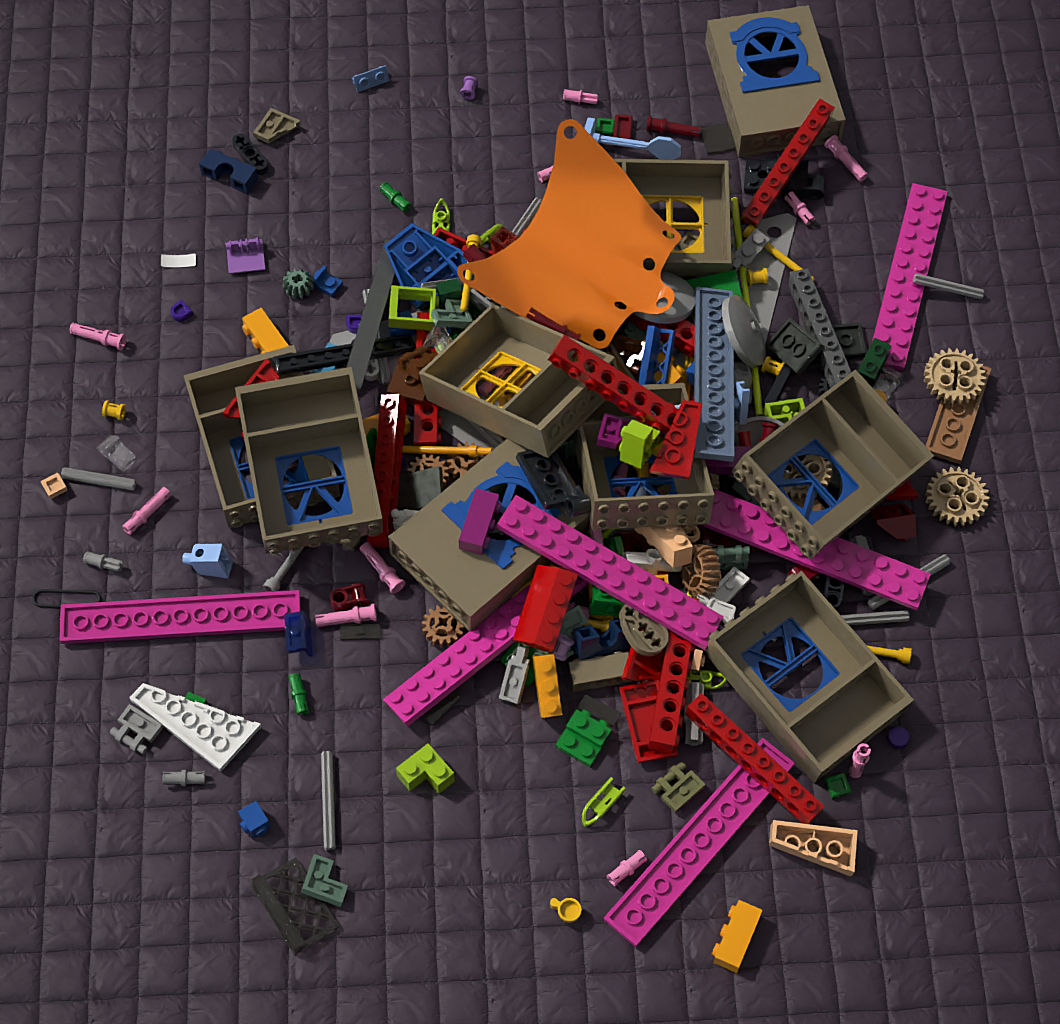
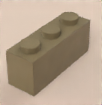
[568,651,632,692]

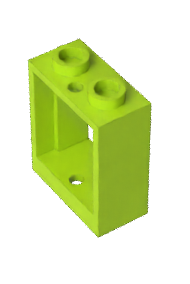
[388,286,439,331]

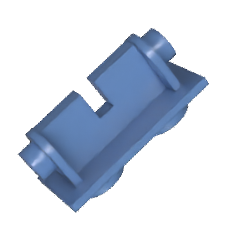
[352,65,390,92]

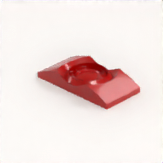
[619,680,678,764]

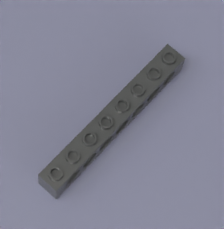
[788,268,851,389]

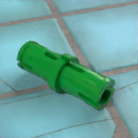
[379,182,412,212]
[288,673,310,715]

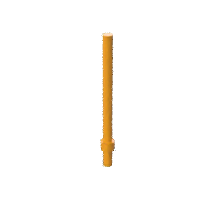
[402,445,493,457]

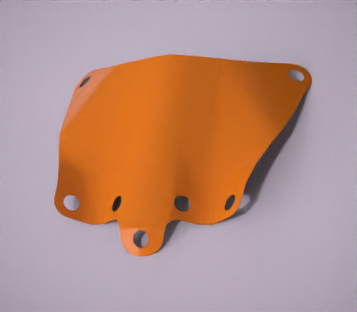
[457,119,681,349]

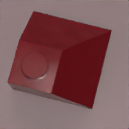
[868,503,916,541]

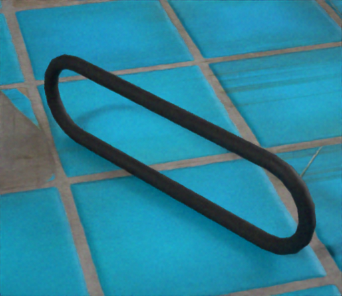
[32,589,101,608]

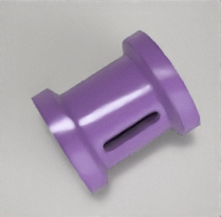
[460,76,479,100]

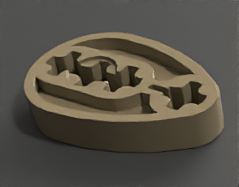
[619,605,669,656]

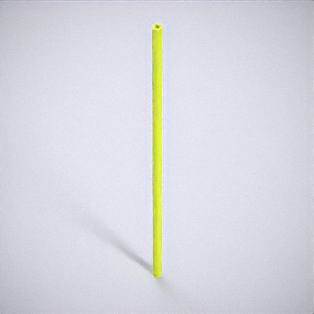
[731,197,763,417]

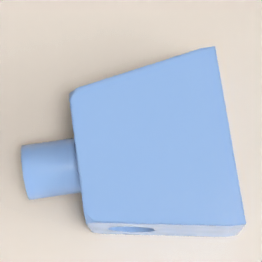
[182,544,233,578]

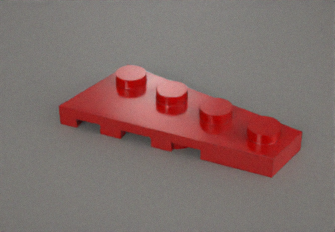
[650,400,703,480]

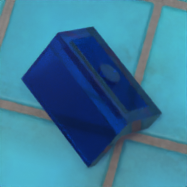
[284,611,313,657]

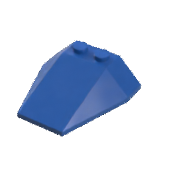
[384,223,467,309]

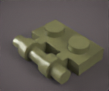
[651,762,706,813]

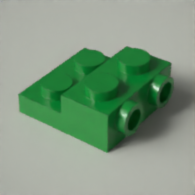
[555,709,612,768]

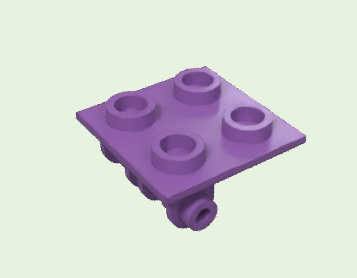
[225,237,265,274]

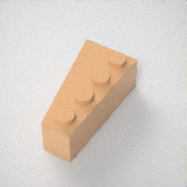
[635,494,693,568]
[769,820,857,876]

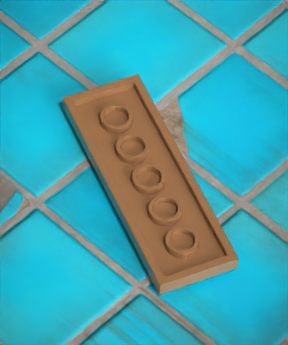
[926,363,991,464]

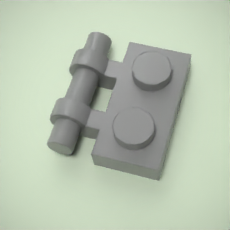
[110,704,163,754]

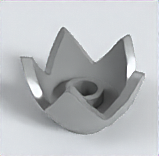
[734,363,752,389]

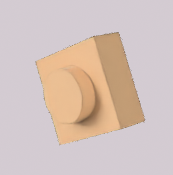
[40,473,68,499]
[691,648,706,671]

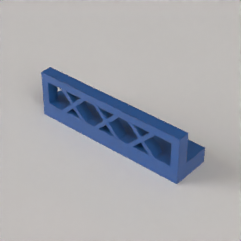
[638,325,676,385]

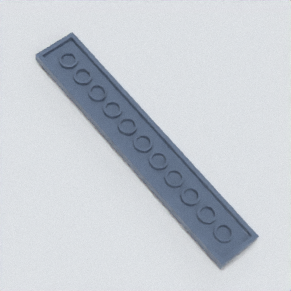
[694,287,734,462]

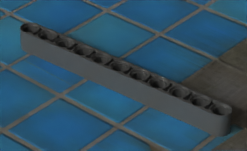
[346,239,395,395]

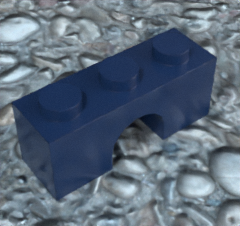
[199,149,258,194]
[571,619,631,660]

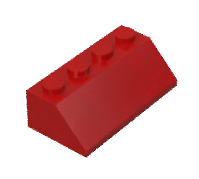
[512,565,578,653]

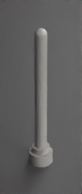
[263,547,304,592]

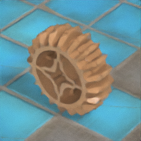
[680,544,721,597]

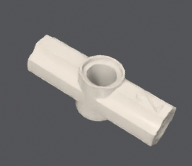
[622,549,682,575]

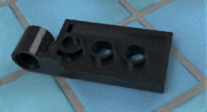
[744,160,826,200]
[516,450,591,517]

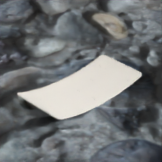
[161,254,196,267]

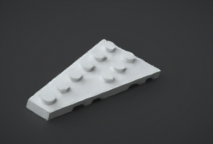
[129,683,262,772]

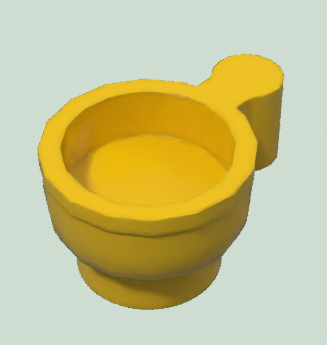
[550,898,582,923]

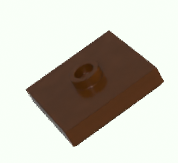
[387,362,426,404]

